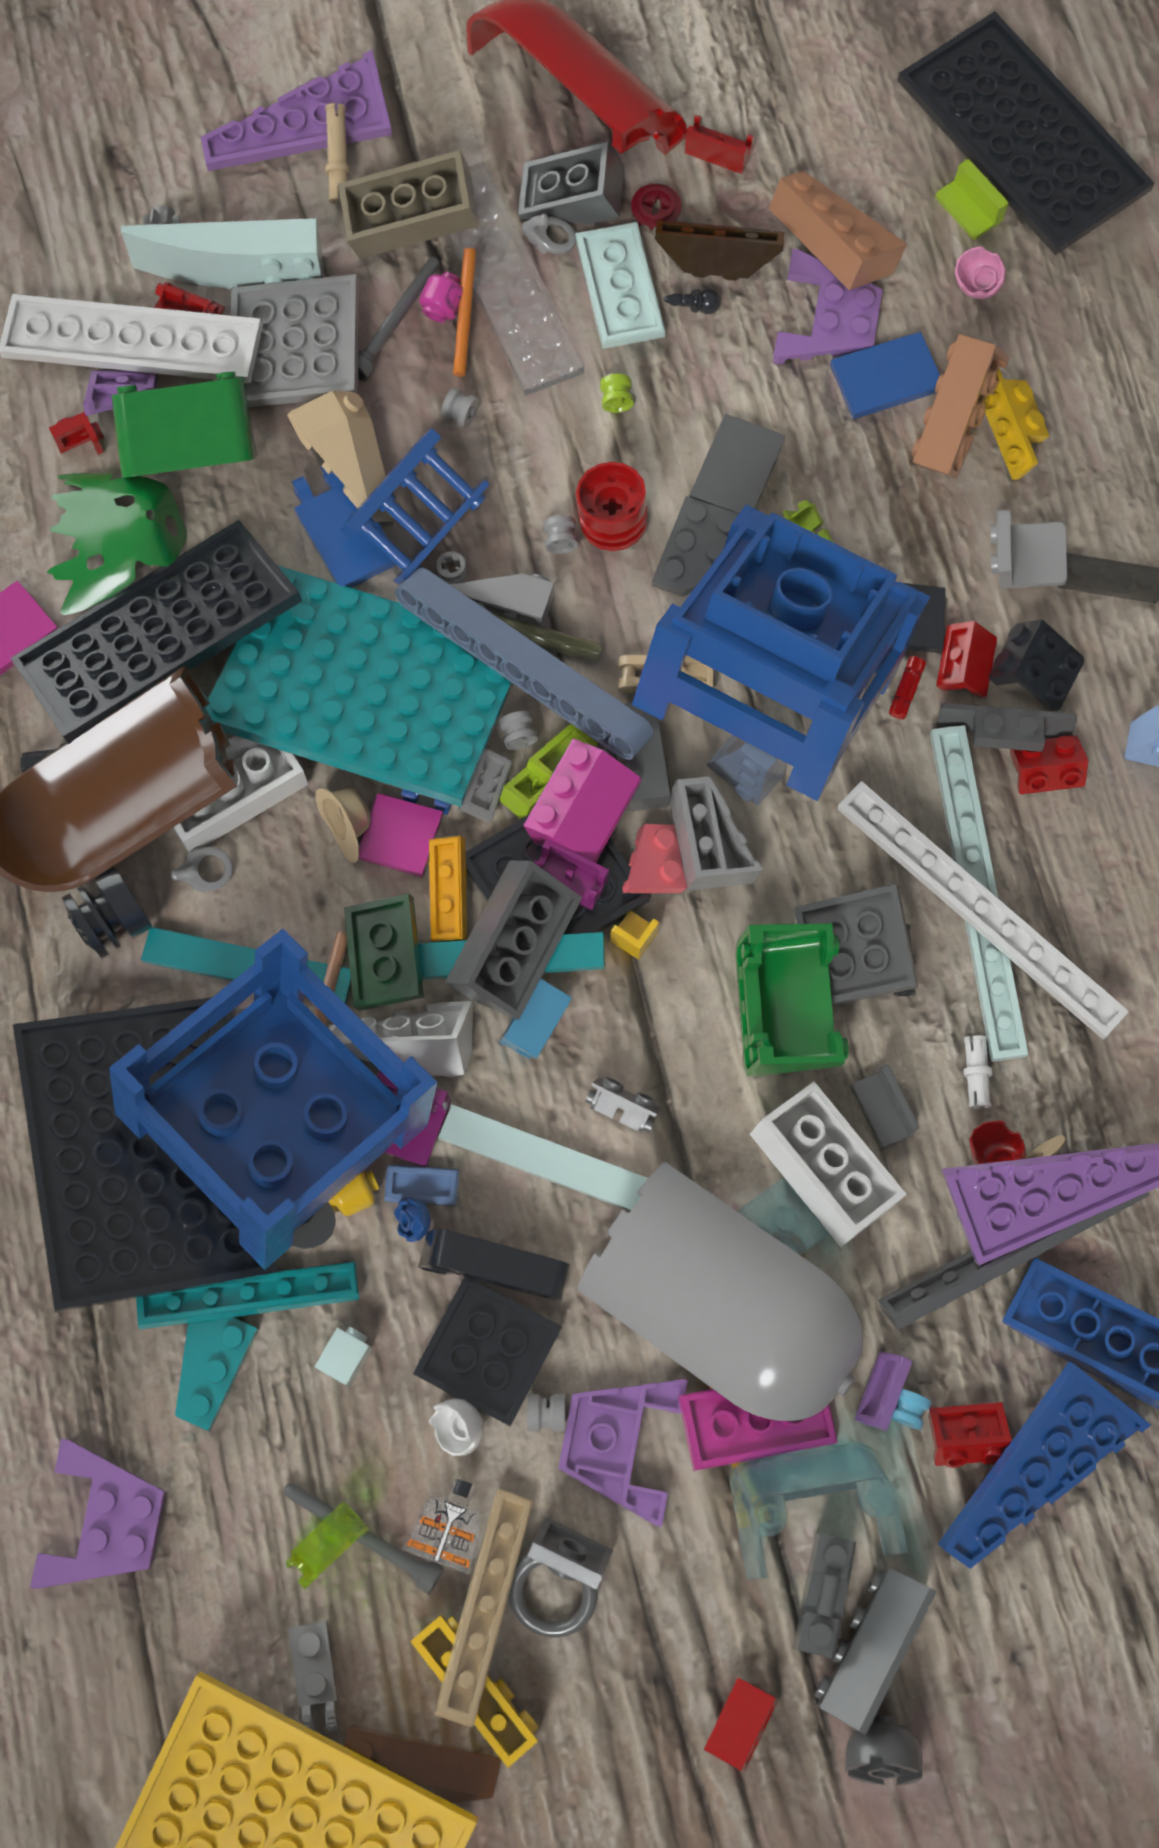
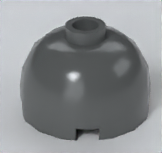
[845,1715,922,1785]

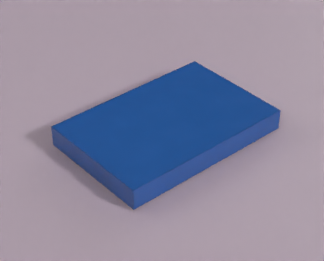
[830,331,940,420]

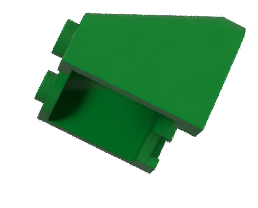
[111,371,257,478]
[735,923,849,1076]

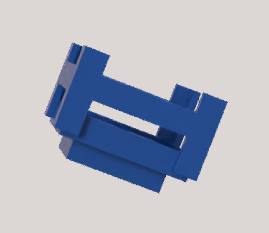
[632,504,930,801]
[109,928,437,1270]

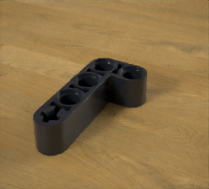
[418,1229,570,1301]

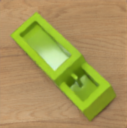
[499,724,598,819]

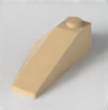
[287,391,394,522]

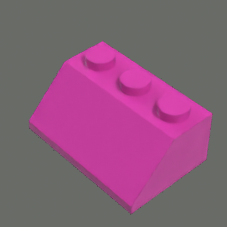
[523,739,642,863]

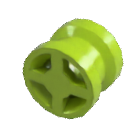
[599,373,634,413]

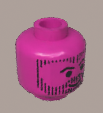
[419,272,463,323]

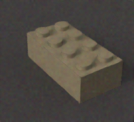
[338,150,480,259]

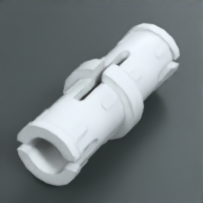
[963,1035,992,1109]

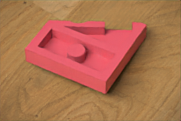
[622,824,687,894]

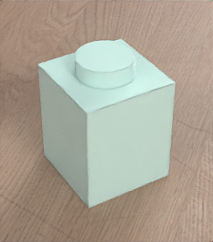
[314,1326,372,1388]

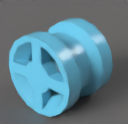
[891,1389,932,1430]

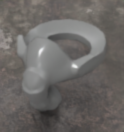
[521,214,576,255]
[171,847,232,892]

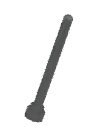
[358,256,440,381]
[283,1483,444,1595]

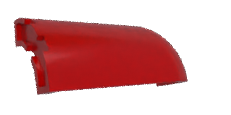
[466,0,687,155]

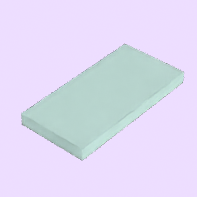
[575,222,665,349]

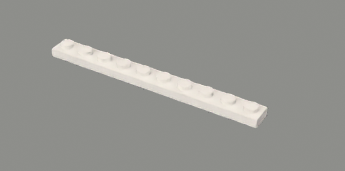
[837,781,1129,1040]

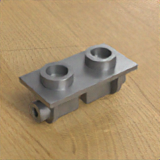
[585,1076,662,1133]

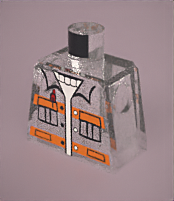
[402,1478,483,1575]

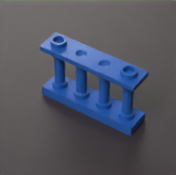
[339,428,490,585]

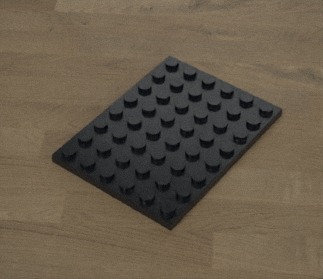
[13,997,277,1313]

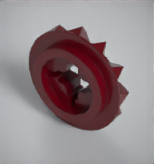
[631,183,681,231]

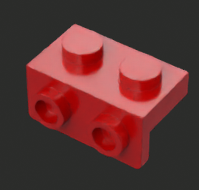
[1010,735,1089,795]

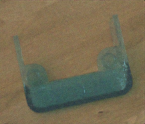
[730,1443,908,1580]

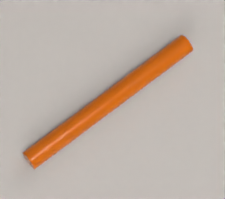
[453,248,476,377]

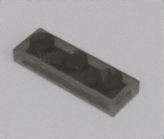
[1057,553,1159,604]

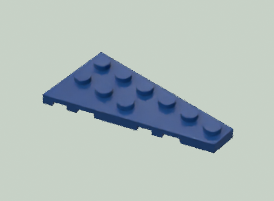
[938,1361,1151,1569]

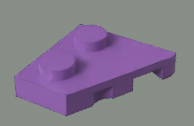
[83,371,158,415]

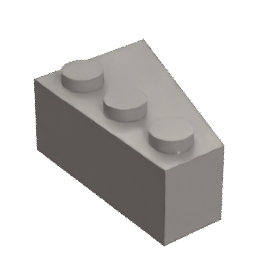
[670,776,763,891]

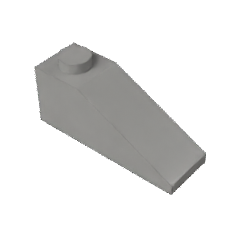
[449,573,554,627]

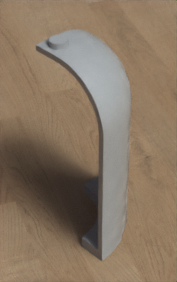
[577,1162,863,1421]

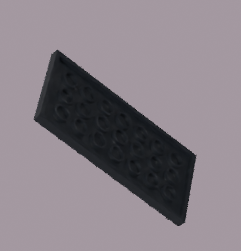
[897,11,1155,256]
[11,520,303,745]

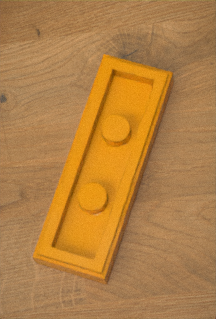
[429,836,467,942]

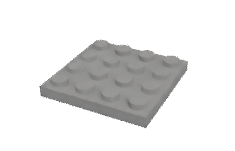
[231,274,359,407]

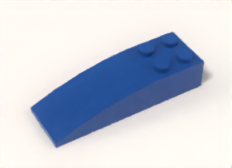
[1002,1258,1159,1410]

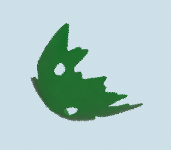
[47,473,187,615]

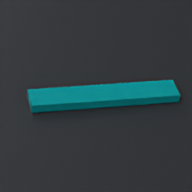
[141,927,351,1004]
[419,932,606,980]
[136,1261,360,1330]

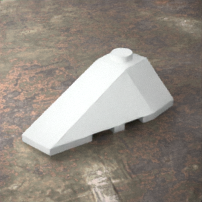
[328,1001,473,1078]

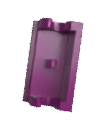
[534,839,609,910]

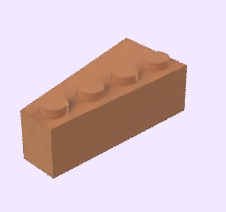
[769,171,907,291]
[912,334,1010,479]

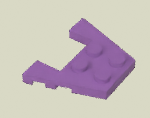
[773,248,883,364]
[558,1379,688,1527]
[30,1439,166,1589]

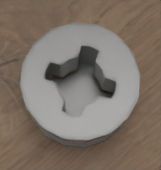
[441,387,479,428]
[543,515,578,554]
[499,711,538,750]

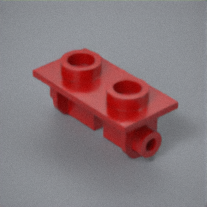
[154,282,225,315]

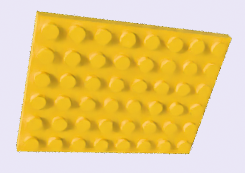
[115,1671,479,1848]

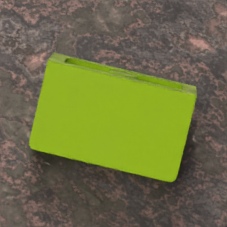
[935,159,1009,240]

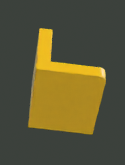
[610,911,660,960]

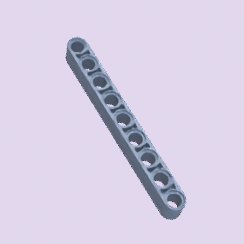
[395,568,654,760]

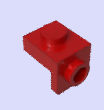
[48,411,105,455]

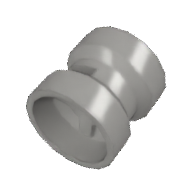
[527,1394,565,1432]

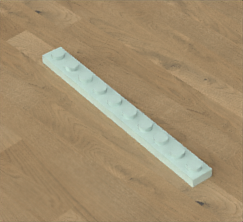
[930,725,1028,1062]

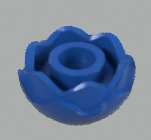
[394,1197,431,1242]

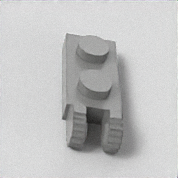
[288,1621,339,1734]

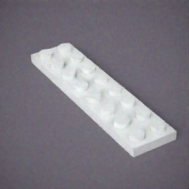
[0,294,263,383]

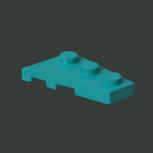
[175,1317,259,1432]

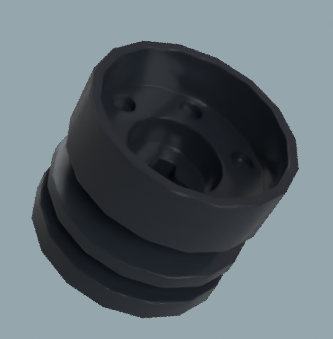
[62,866,153,959]

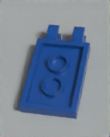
[291,467,396,588]

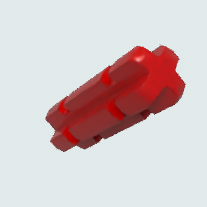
[889,656,926,720]

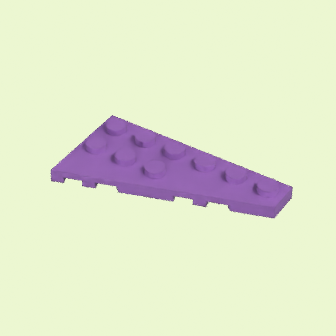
[941,1143,1159,1265]

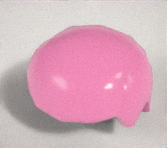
[955,246,1006,300]

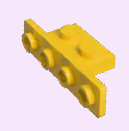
[984,368,1050,480]

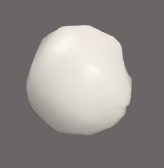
[429,1399,483,1456]

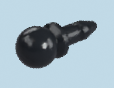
[663,289,721,315]

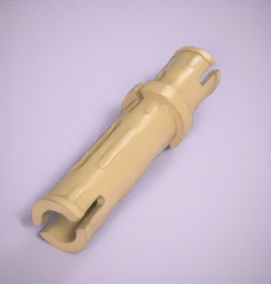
[325,103,350,205]

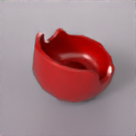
[969,1120,1027,1165]

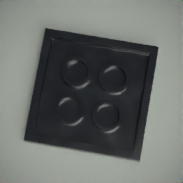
[413,1277,562,1427]

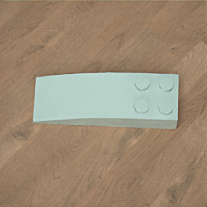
[121,218,324,290]

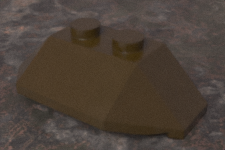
[655,220,784,281]

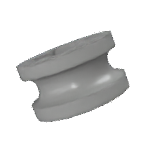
[436,551,467,584]

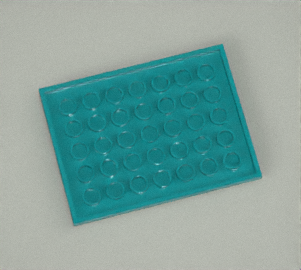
[205,565,513,807]

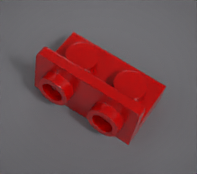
[928,1402,1012,1468]

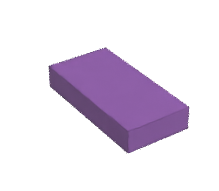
[854,1351,913,1431]

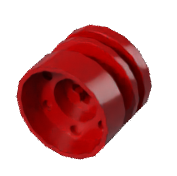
[576,461,648,551]

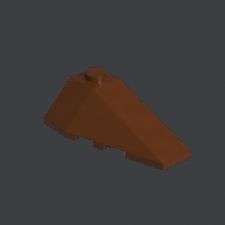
[344,1725,501,1803]

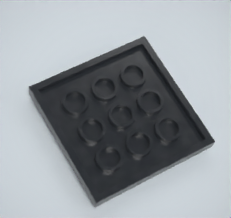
[466,814,650,935]

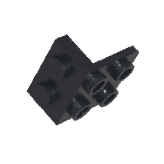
[988,619,1084,711]

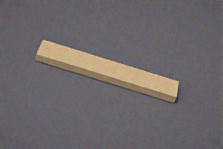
[434,1489,533,1727]

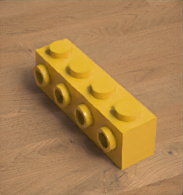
[410,1614,540,1768]

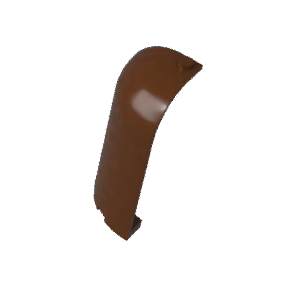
[0,666,238,892]

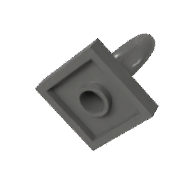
[508,1517,613,1638]

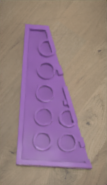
[200,50,392,171]

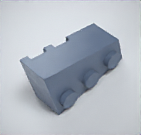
[706,735,787,806]

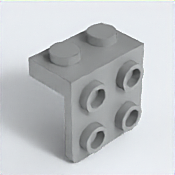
[991,510,1067,589]

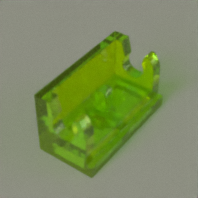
[285,1501,369,1590]

